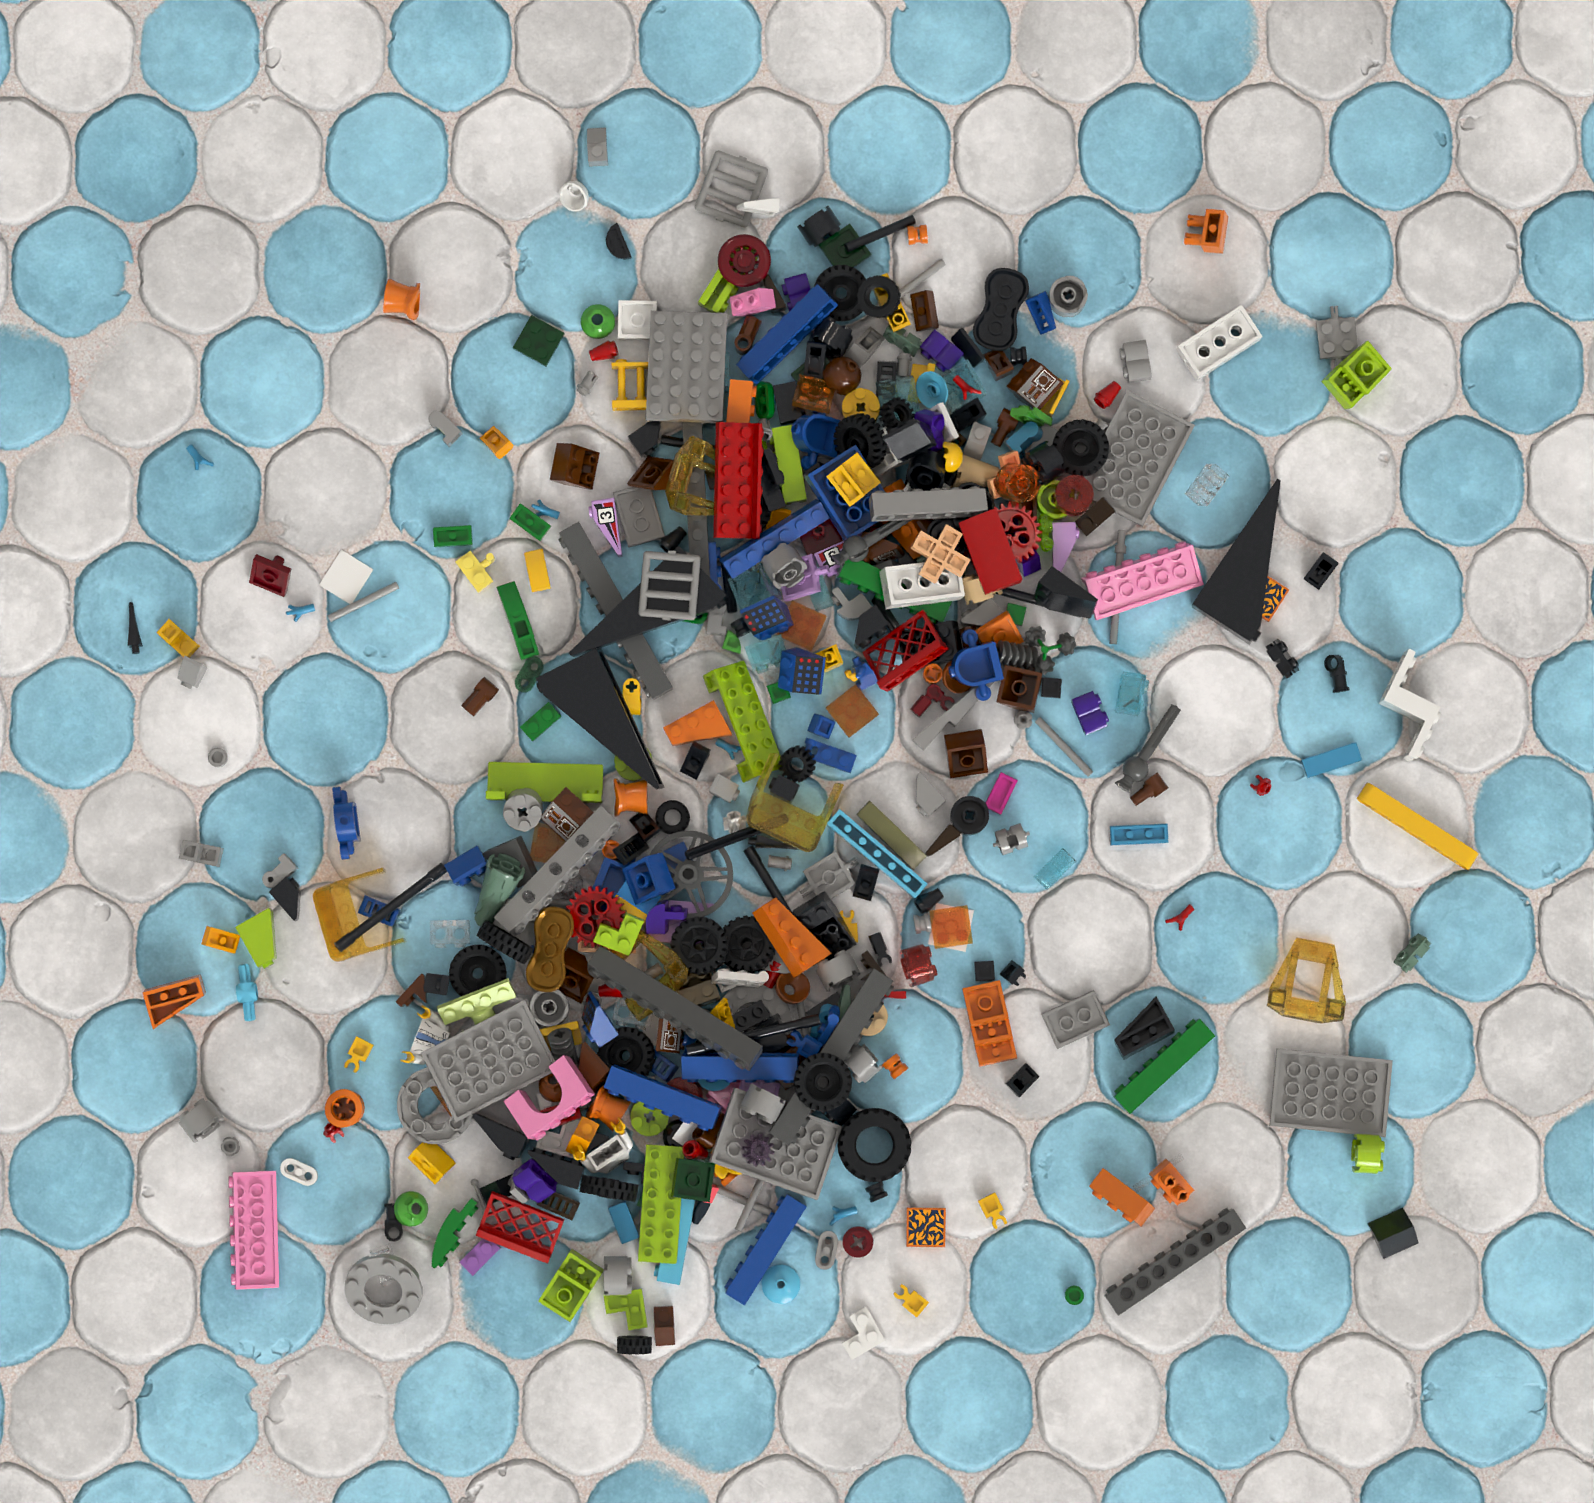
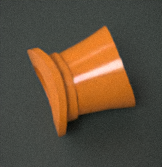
[383,279,420,320]
[614,779,648,817]
[586,1085,631,1132]
[325,1089,365,1128]

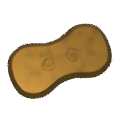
[526,907,574,992]

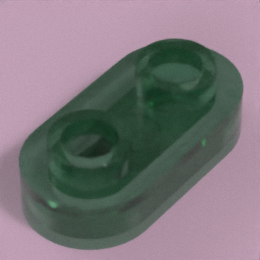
[515,657,544,693]

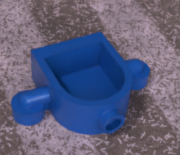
[791,399,842,470]
[948,629,1004,701]
[332,787,361,860]
[593,852,636,911]

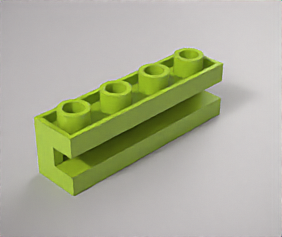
[698,247,758,313]
[770,425,807,505]

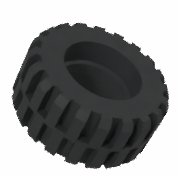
[838,1108,912,1182]

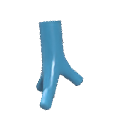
[186,445,214,470]
[531,500,560,519]
[286,604,315,622]
[715,738,741,760]
[829,1206,858,1226]

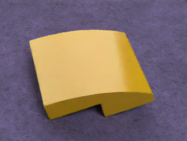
[826,452,881,506]

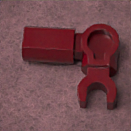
[910,684,955,717]

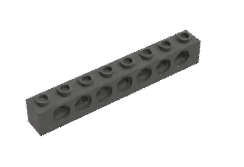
[1104,1208,1246,1316]

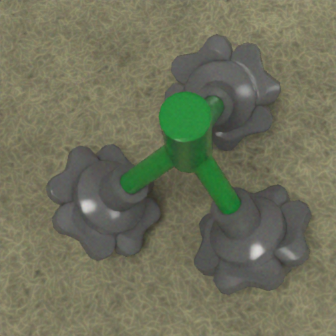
[1024,626,1077,675]

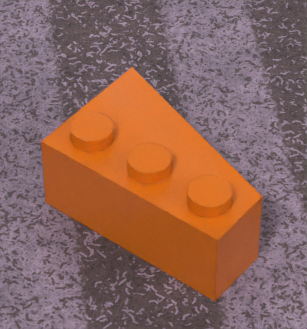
[726,379,757,423]
[663,700,732,746]
[142,974,206,1029]
[1089,1168,1155,1227]

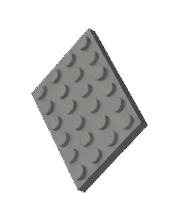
[646,310,727,423]
[1075,390,1195,527]
[420,1000,555,1123]
[1269,1049,1393,1137]
[709,1088,842,1200]

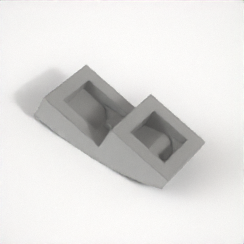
[179,840,224,867]

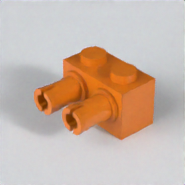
[1184,209,1229,254]
[1149,1159,1195,1206]

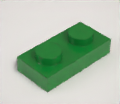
[509,503,552,541]
[433,525,473,547]
[520,702,561,742]

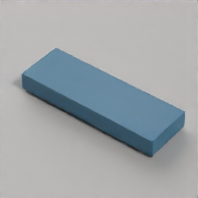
[1301,742,1362,778]
[1110,824,1169,846]

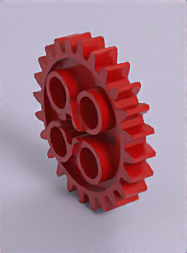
[993,502,1042,564]
[566,885,627,948]

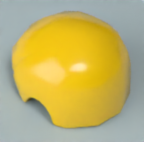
[943,441,963,473]

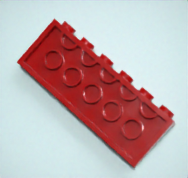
[713,422,764,539]

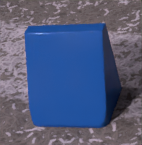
[807,714,836,739]

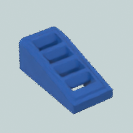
[1025,291,1056,335]
[358,895,400,927]
[651,1049,679,1082]

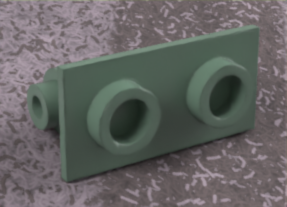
[883,326,922,357]
[1393,933,1431,973]

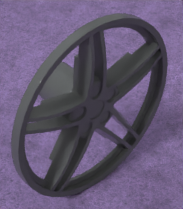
[650,831,733,919]

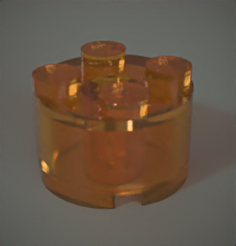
[993,462,1040,503]

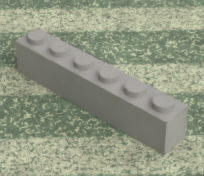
[869,486,988,522]

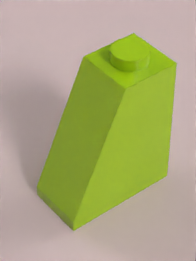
[235,908,277,969]

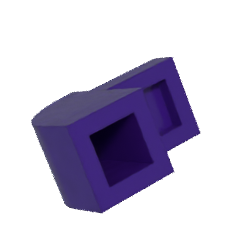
[646,900,688,934]

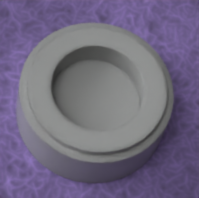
[208,748,228,767]

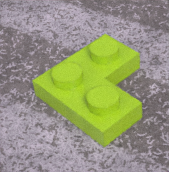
[593,913,644,956]
[603,1288,648,1330]

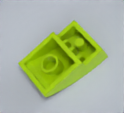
[1321,341,1392,409]
[538,1249,604,1322]

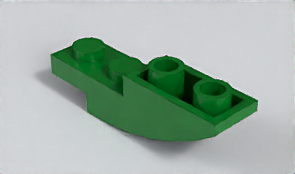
[496,581,539,660]
[432,1198,479,1269]

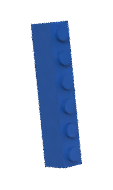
[736,284,838,385]
[719,499,830,579]
[681,1052,800,1083]
[604,1064,722,1131]
[724,1194,807,1306]

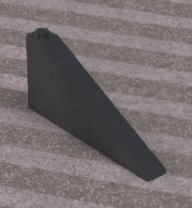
[1192,479,1281,645]
[569,546,728,657]
[536,648,665,790]

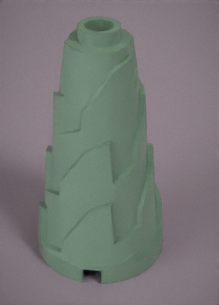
[474,853,525,926]

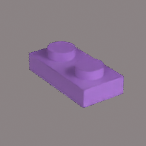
[459,1239,500,1276]

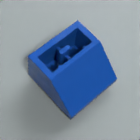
[444,846,487,887]

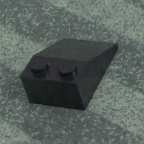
[1033,566,1098,619]
[472,1113,528,1160]

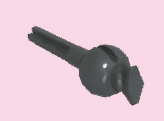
[832,520,911,566]
[1115,704,1181,793]

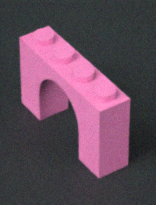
[503,1055,595,1140]

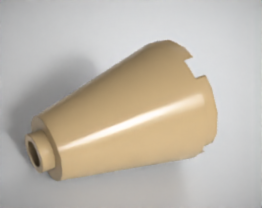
[950,454,1002,488]

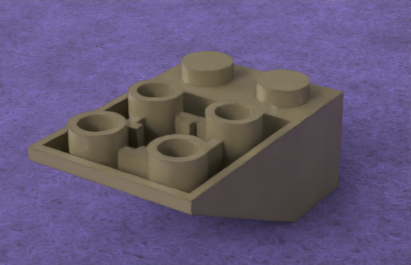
[665,943,721,1007]

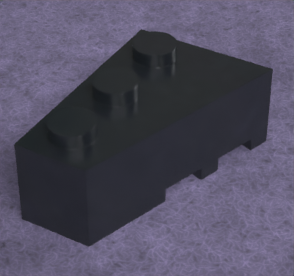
[1114,996,1175,1060]

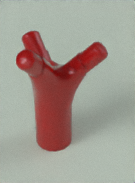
[953,375,982,400]
[1165,904,1195,931]

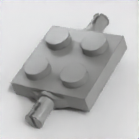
[1316,306,1358,366]
[799,851,859,899]

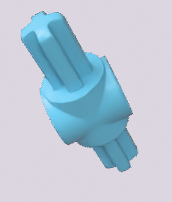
[236,964,258,1021]

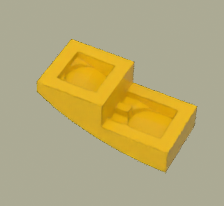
[524,549,551,592]
[156,619,200,658]

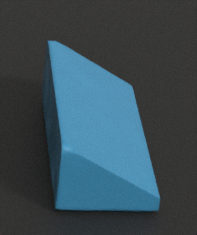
[608,1201,640,1244]

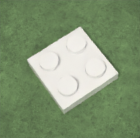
[618,300,657,340]

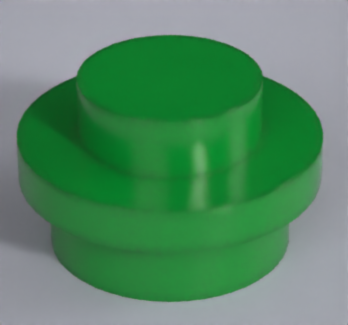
[1065,1285,1084,1305]

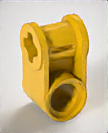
[623,678,641,715]

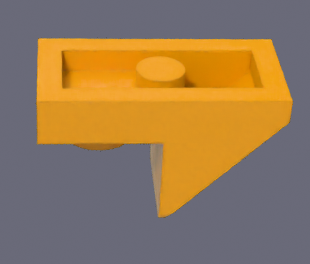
[480,426,514,459]
[201,926,240,954]
[565,1116,600,1154]

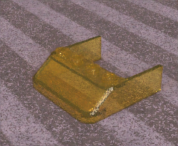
[746,753,844,852]
[313,868,406,962]

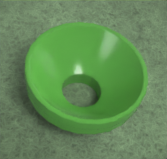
[581,304,615,339]
[394,1191,428,1227]

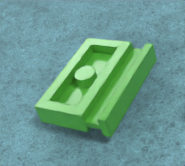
[1010,405,1053,426]

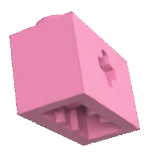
[730,288,776,317]

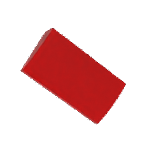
[958,508,1023,595]

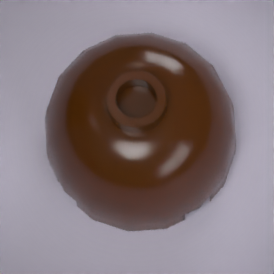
[823,356,862,396]

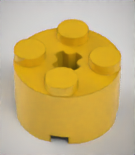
[842,388,880,423]

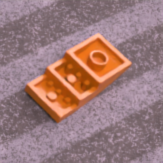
[962,980,1017,1067]

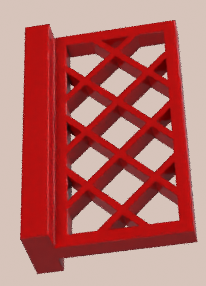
[862,610,948,692]
[476,1191,565,1264]

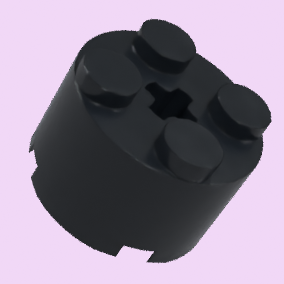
[797,206,841,247]
[809,316,853,358]
[1022,441,1066,486]
[906,450,947,491]
[950,796,989,836]

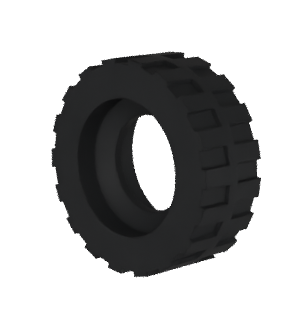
[857,275,901,318]

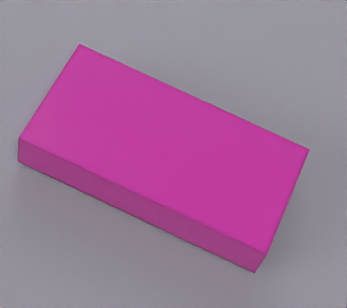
[985,772,1018,815]

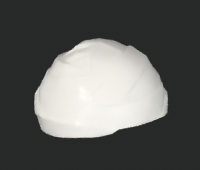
[559,181,589,212]

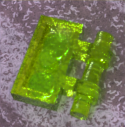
[1037,514,1054,552]

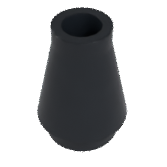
[659,526,687,553]
[914,888,944,914]

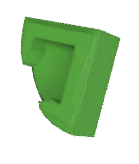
[722,630,741,654]

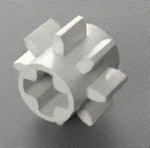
[723,811,746,834]

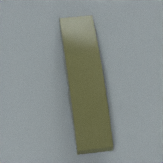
[856,801,927,870]

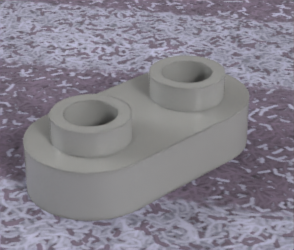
[815,1231,838,1270]

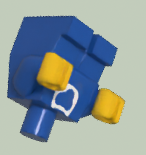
[844,656,878,690]

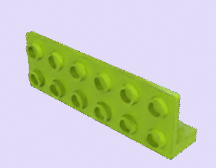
[703,661,781,783]
[486,762,603,803]
[638,1144,684,1264]

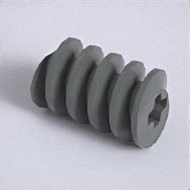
[996,640,1038,670]
[548,1028,578,1065]

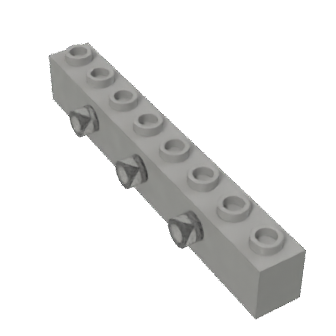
[494,806,621,937]

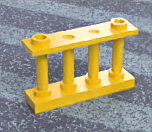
[611,359,648,411]

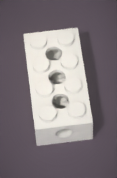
[1176,305,1263,381]
[880,562,965,609]

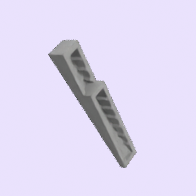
[912,665,1004,751]

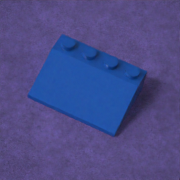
[804,445,886,541]

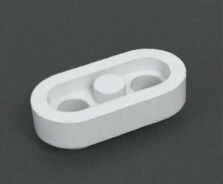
[280,1158,318,1186]

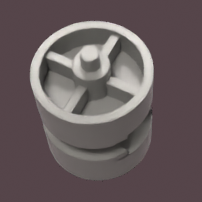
[993,823,1030,855]

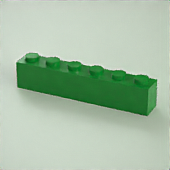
[836,559,952,624]
[1113,1019,1215,1114]

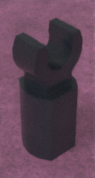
[868,932,892,967]

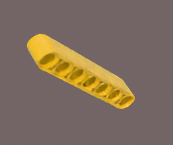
[1356,782,1479,870]

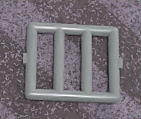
[695,150,768,228]
[638,551,701,621]

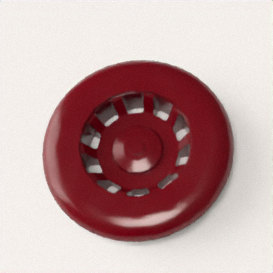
[718,234,771,287]

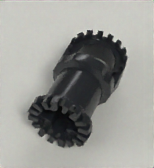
[1324,655,1350,693]
[384,1203,403,1242]

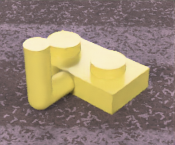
[455,551,495,593]

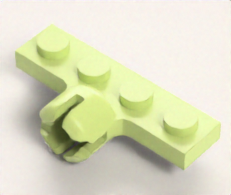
[437,978,516,1025]

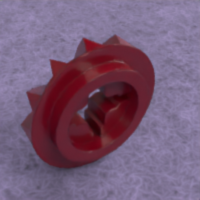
[843,1226,873,1258]

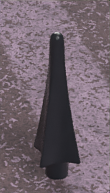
[127,602,143,654]
[748,834,801,850]

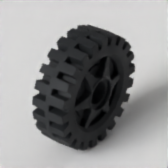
[814,265,866,321]
[833,413,887,469]
[1052,419,1109,477]
[723,915,776,974]
[670,916,728,975]
[477,920,534,964]
[449,945,507,996]
[597,1027,655,1077]
[794,1053,852,1111]
[579,1175,638,1202]

